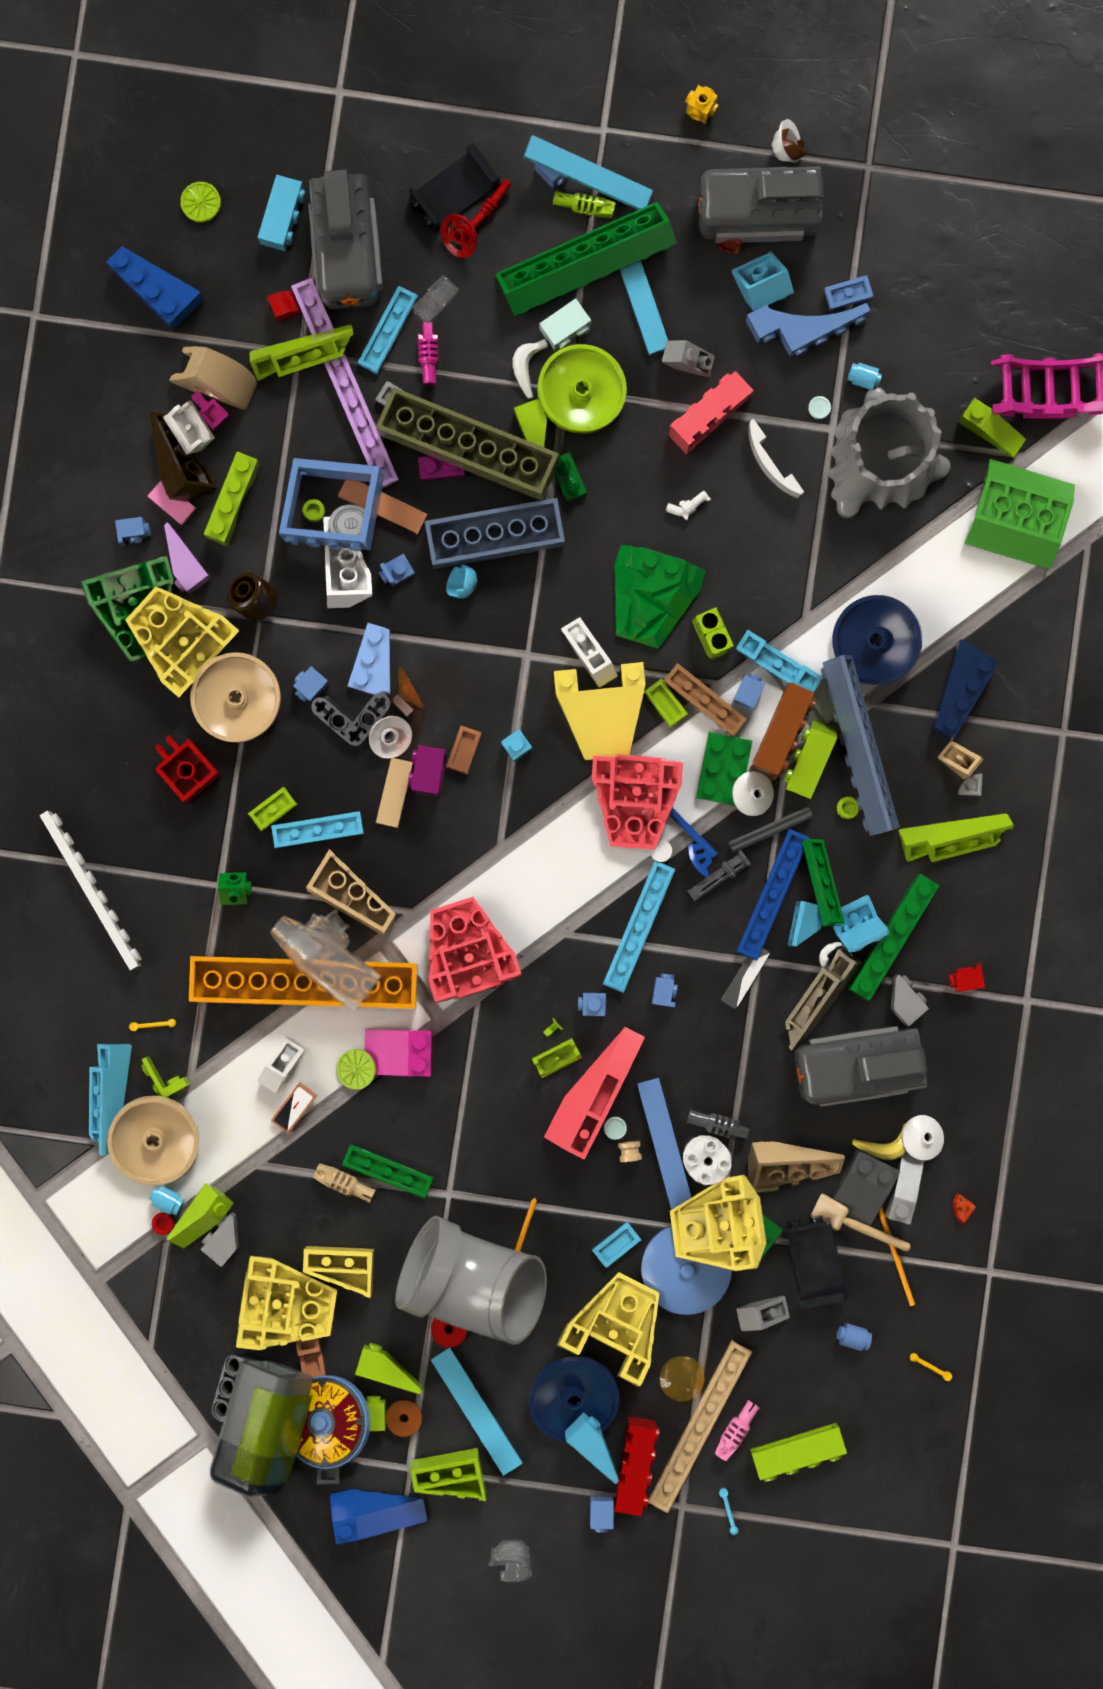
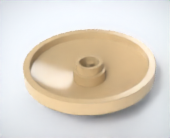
[190,653,281,743]
[107,1096,199,1185]

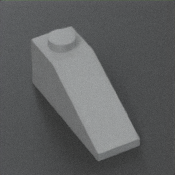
[885,1152,924,1225]

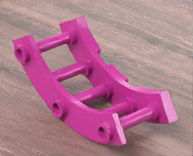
[991,353,1103,419]

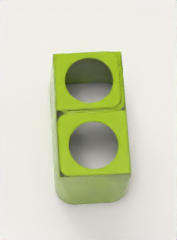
[692,607,734,659]

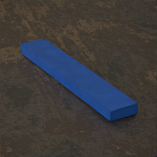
[736,829,810,961]

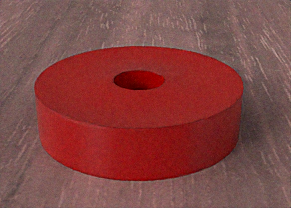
[431,1318,467,1348]

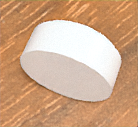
[649,839,672,862]

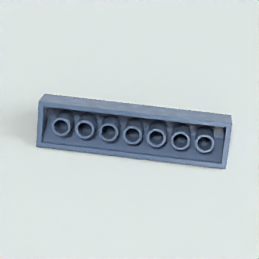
[821,655,900,836]

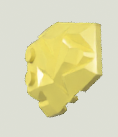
[126,587,239,697]
[236,1256,337,1350]

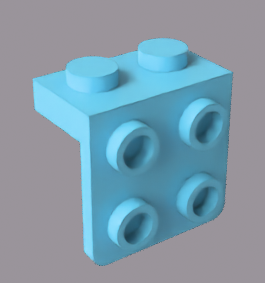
[832,895,889,952]

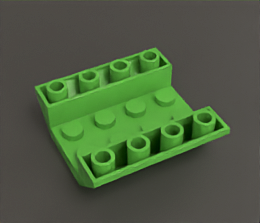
[964,459,1075,570]

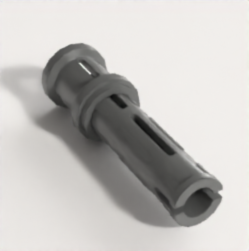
[687,850,752,902]

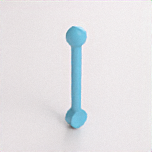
[719,1488,739,1535]

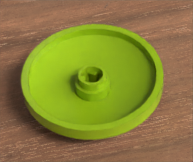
[537,344,627,434]

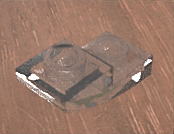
[411,275,459,322]

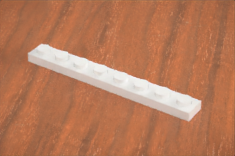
[40,811,141,970]

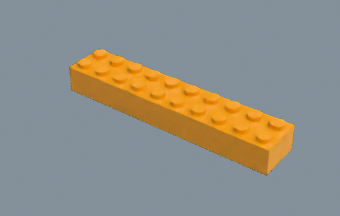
[189,956,418,1009]

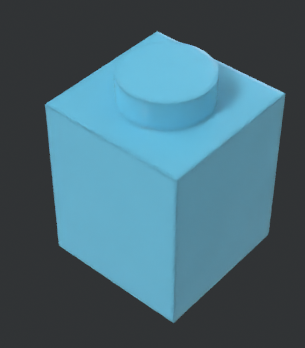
[501,729,532,762]

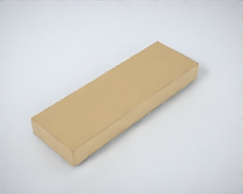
[376,757,413,828]

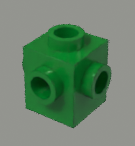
[218,872,252,905]

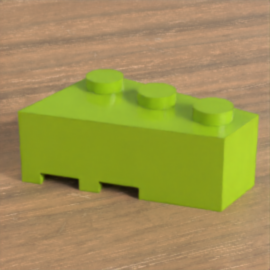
[784,719,837,799]
[410,1448,486,1501]

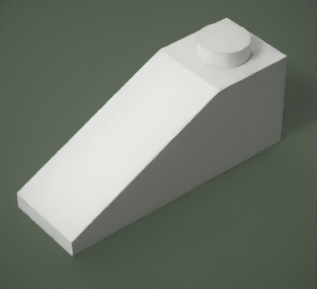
[561,617,618,688]

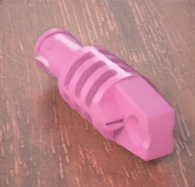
[715,1400,760,1461]

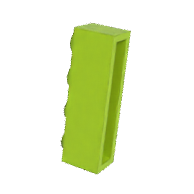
[750,1423,847,1481]

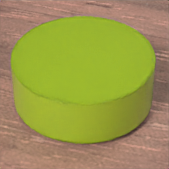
[302,499,325,523]
[836,797,859,819]

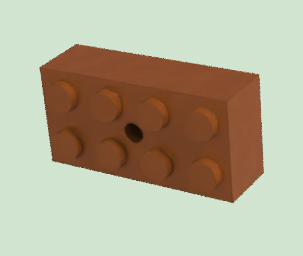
[750,682,816,779]

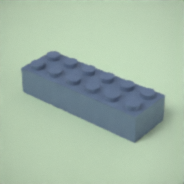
[425,498,565,569]

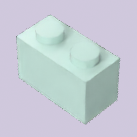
[539,299,591,351]

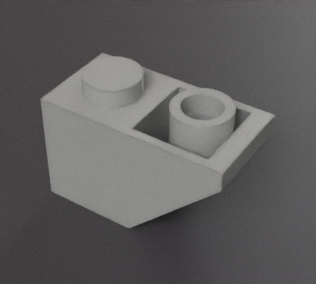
[662,340,715,377]
[891,974,929,1026]
[201,1212,239,1267]

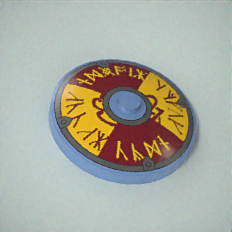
[293,1375,370,1469]

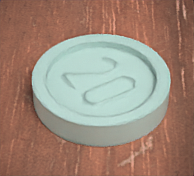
[808,396,831,419]
[604,1117,626,1140]

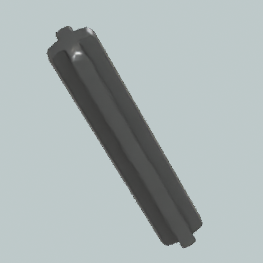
[729,807,813,852]

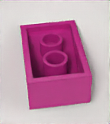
[365,1029,433,1076]

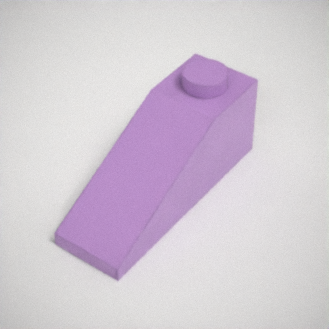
[164,522,211,594]

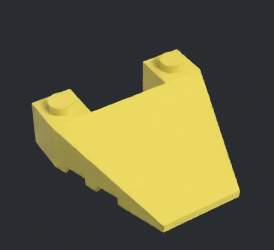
[554,662,645,760]
[557,1272,659,1386]

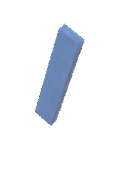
[637,1078,692,1210]

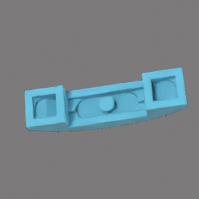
[736,630,823,692]

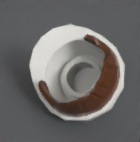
[772,119,808,163]

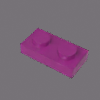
[418,456,465,481]

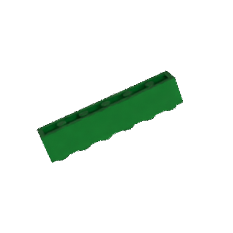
[847,874,940,1001]

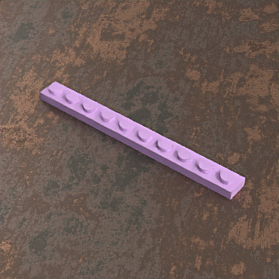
[291,277,399,488]

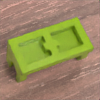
[532,1038,582,1078]

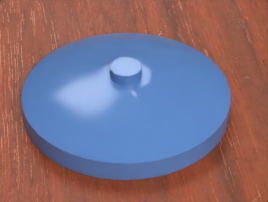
[641,1225,732,1315]

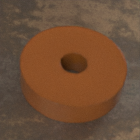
[386,1399,423,1437]

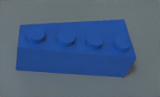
[106,246,205,331]

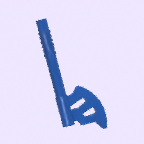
[669,807,718,877]

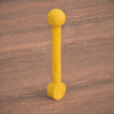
[129,1019,176,1031]
[910,1353,952,1381]

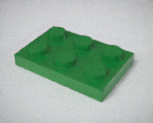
[696,732,753,806]

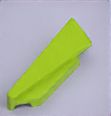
[250,324,353,381]
[899,813,1014,862]

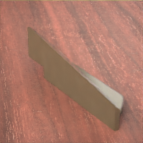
[785,949,863,1051]

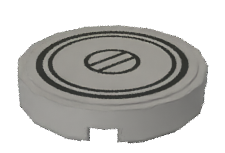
[329,504,365,535]

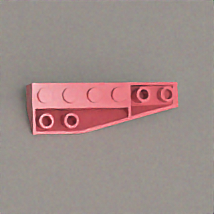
[544,1027,645,1160]

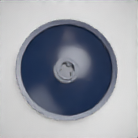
[832,595,923,685]
[528,1356,620,1443]

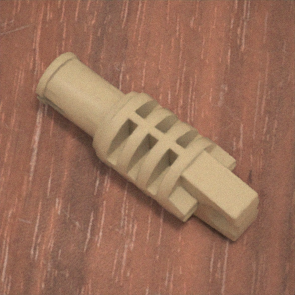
[313,1163,375,1203]

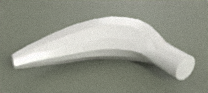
[513,339,548,398]

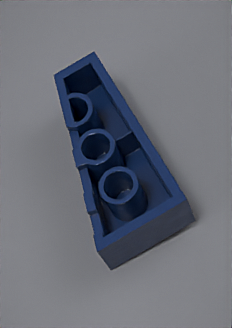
[931,639,999,741]

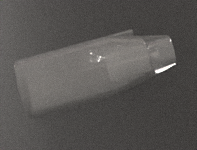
[270,913,381,1012]

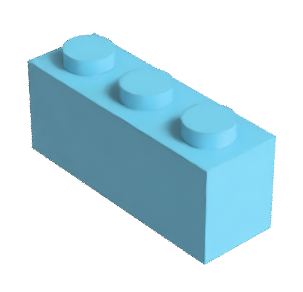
[258,175,306,252]

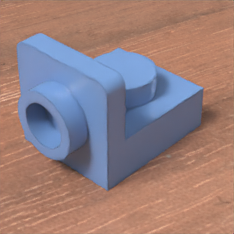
[379,554,415,587]

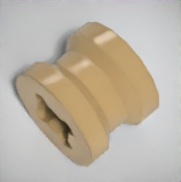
[618,1141,642,1162]

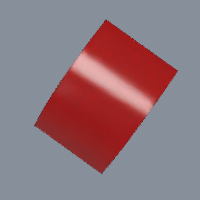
[267,291,302,323]

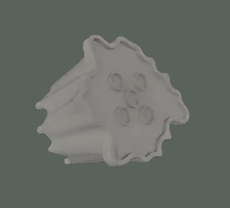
[828,387,951,518]

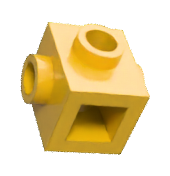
[685,85,719,124]

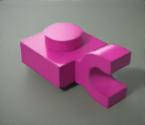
[191,391,229,431]

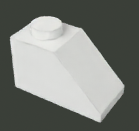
[257,1038,305,1093]

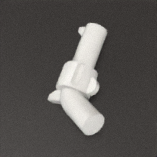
[666,491,711,521]

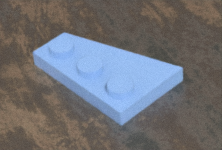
[348,623,391,695]

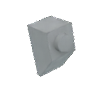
[736,1296,790,1331]

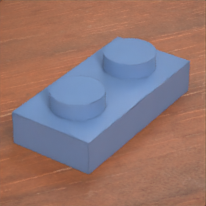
[824,275,873,311]

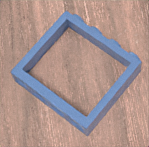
[279,458,384,552]

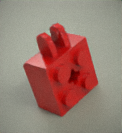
[155,735,221,804]

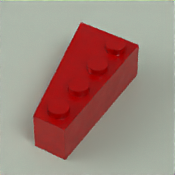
[614,1416,659,1516]

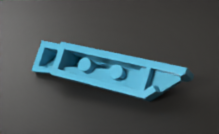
[89,1044,132,1156]

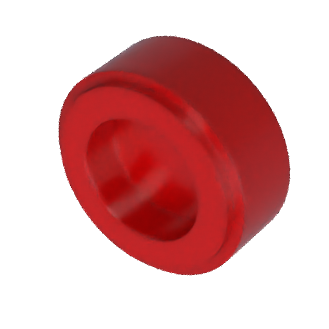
[152,1212,175,1235]

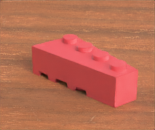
[669,371,754,455]

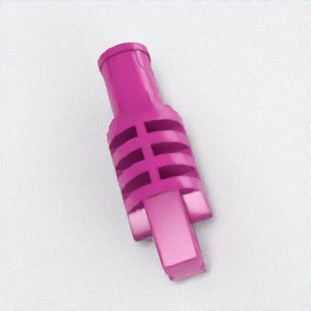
[418,322,439,386]

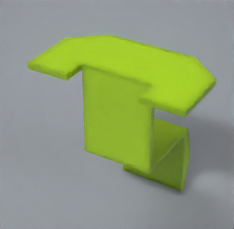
[543,1018,563,1037]

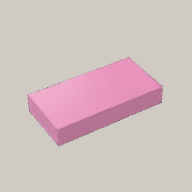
[148,481,196,526]

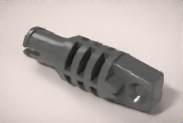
[686,1109,749,1140]

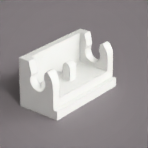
[163,401,215,455]

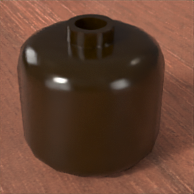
[227,572,277,621]

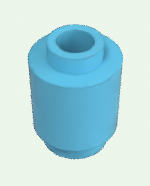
[847,363,882,390]
[149,1185,185,1216]

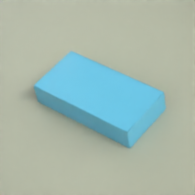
[592,1222,641,1268]

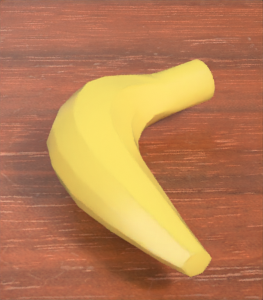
[852,1124,906,1160]

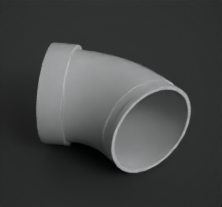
[395,1216,547,1344]

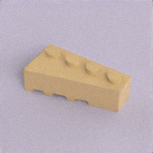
[306,849,396,936]

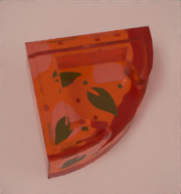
[717,239,742,254]
[953,1192,976,1224]

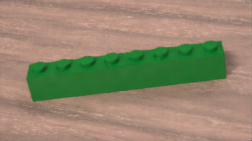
[496,202,677,316]

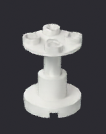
[683,1135,731,1185]

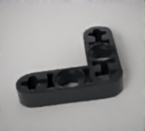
[311,691,394,746]

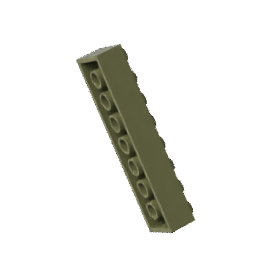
[376,387,560,500]

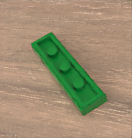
[802,839,845,926]
[342,1144,434,1199]

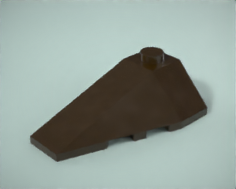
[149,412,218,502]

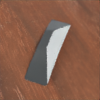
[721,948,770,1009]

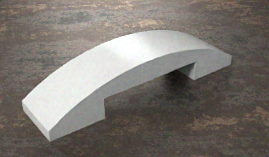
[748,419,804,499]

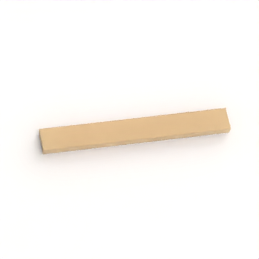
[648,1340,752,1513]

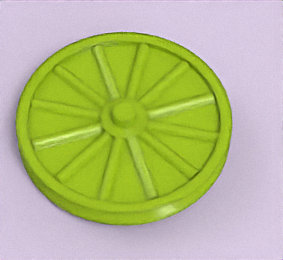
[181,182,221,222]
[336,1049,376,1090]

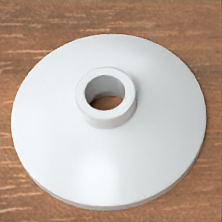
[369,716,412,758]
[732,771,774,816]
[902,1115,944,1160]

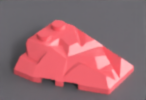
[592,754,683,850]
[429,897,522,1003]

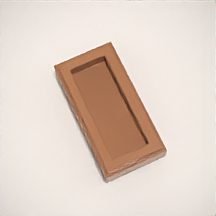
[446,726,482,775]

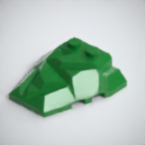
[614,545,706,649]
[81,556,174,662]

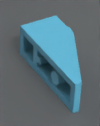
[565,1413,619,1484]

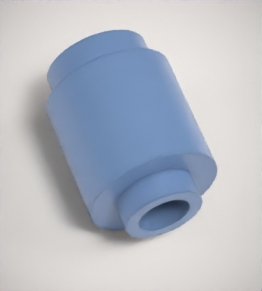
[837,1323,872,1351]

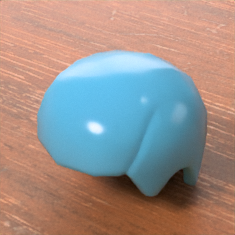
[446,564,477,599]

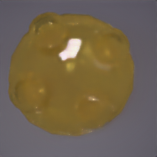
[660,1356,705,1402]

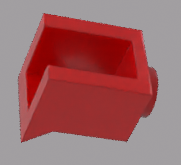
[948,963,985,992]

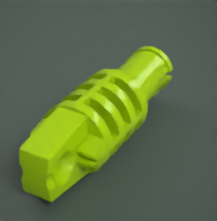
[553,191,615,218]

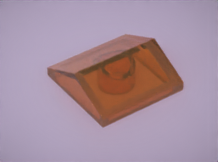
[398,667,426,713]

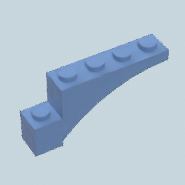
[746,303,871,357]

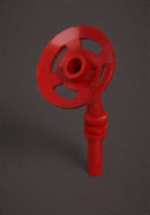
[440,179,512,258]

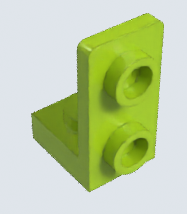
[141,1056,190,1098]

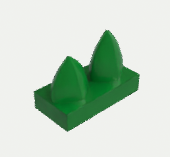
[554,452,587,503]

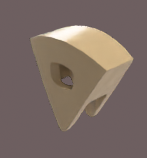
[169,346,257,410]

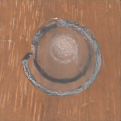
[488,1539,532,1582]

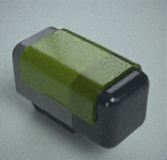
[210,1355,313,1498]

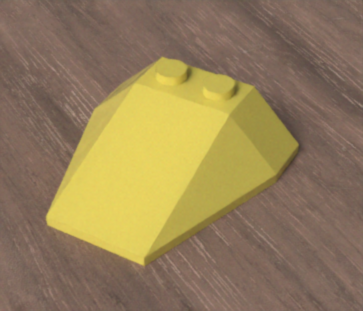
[670,1175,766,1271]

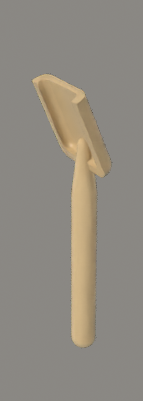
[811,1193,911,1251]

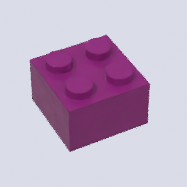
[408,745,447,797]

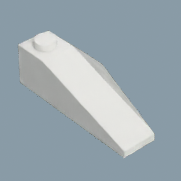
[323,517,372,608]

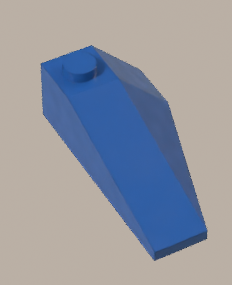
[330,1489,428,1544]

